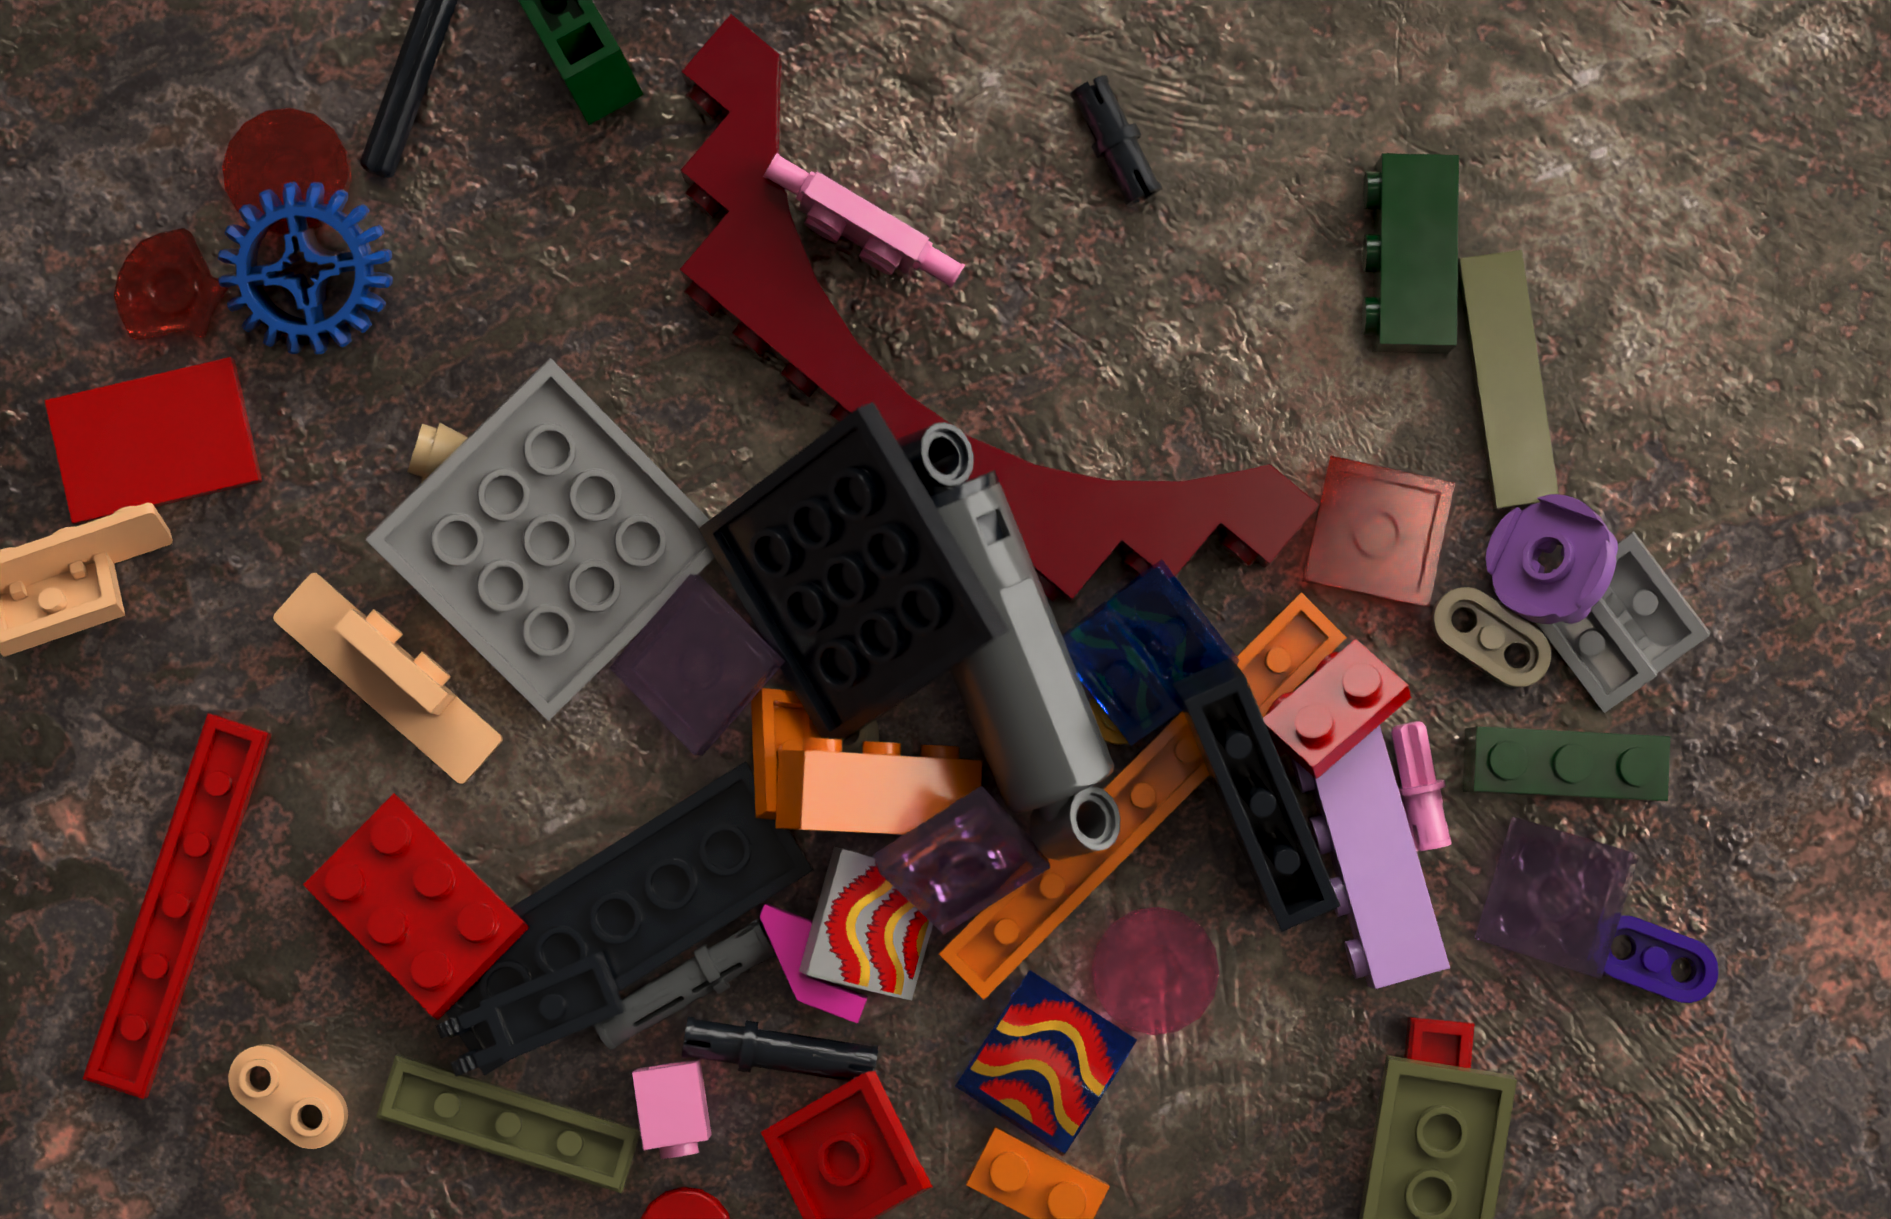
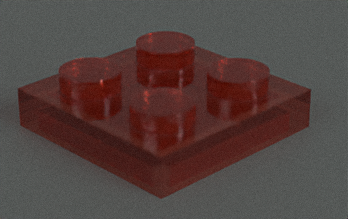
[1302,456,1455,609]

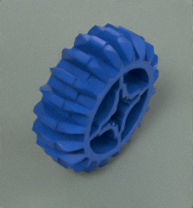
[218,182,393,354]

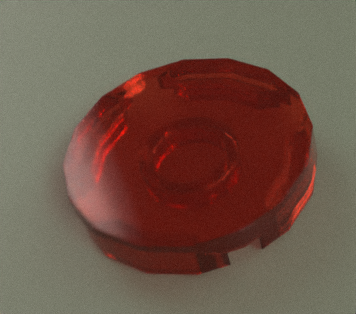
[222,108,352,236]

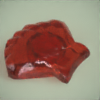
[114,228,229,340]

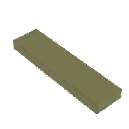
[1458,250,1559,510]
[376,1054,641,1193]

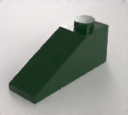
[518,0,644,125]

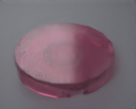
[1091,906,1220,1035]

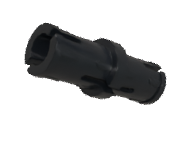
[1070,75,1163,207]

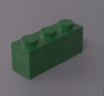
[1361,153,1459,354]
[1463,726,1671,802]

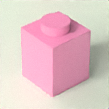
[632,1059,712,1159]

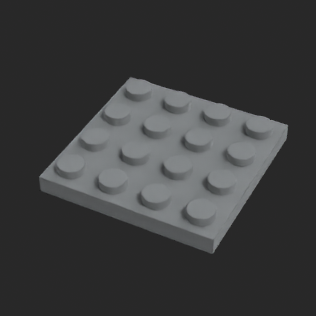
[365,358,715,721]

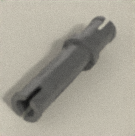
[594,919,776,1051]

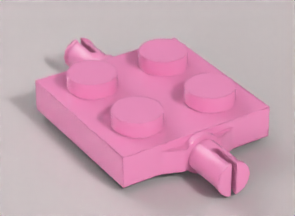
[763,153,965,288]

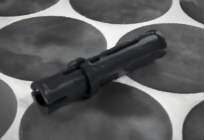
[681,1016,878,1081]

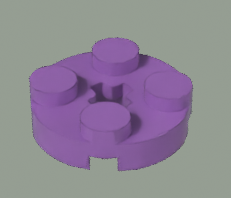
[1485,494,1618,624]

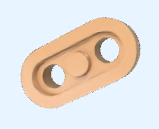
[228,1044,348,1149]

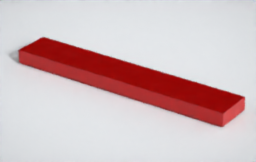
[82,713,272,1099]

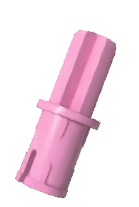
[1391,722,1452,851]

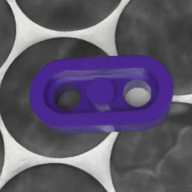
[1589,915,1719,1003]

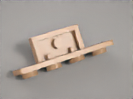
[0,503,173,657]
[273,573,503,784]

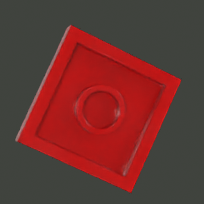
[761,1071,933,1219]

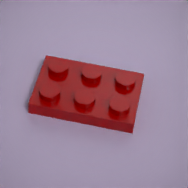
[303,793,529,1020]

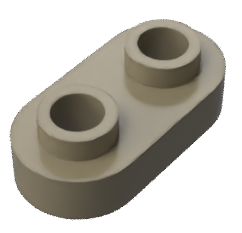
[1431,587,1551,688]

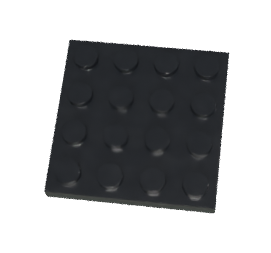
[698,402,1009,742]

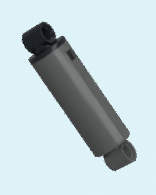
[896,422,1121,861]

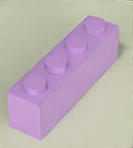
[1291,725,1450,989]

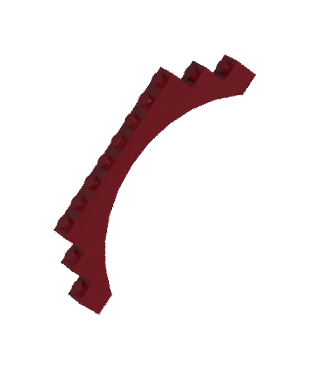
[680,14,1319,603]

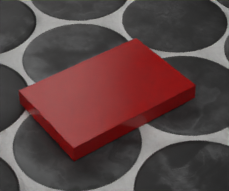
[44,357,263,525]

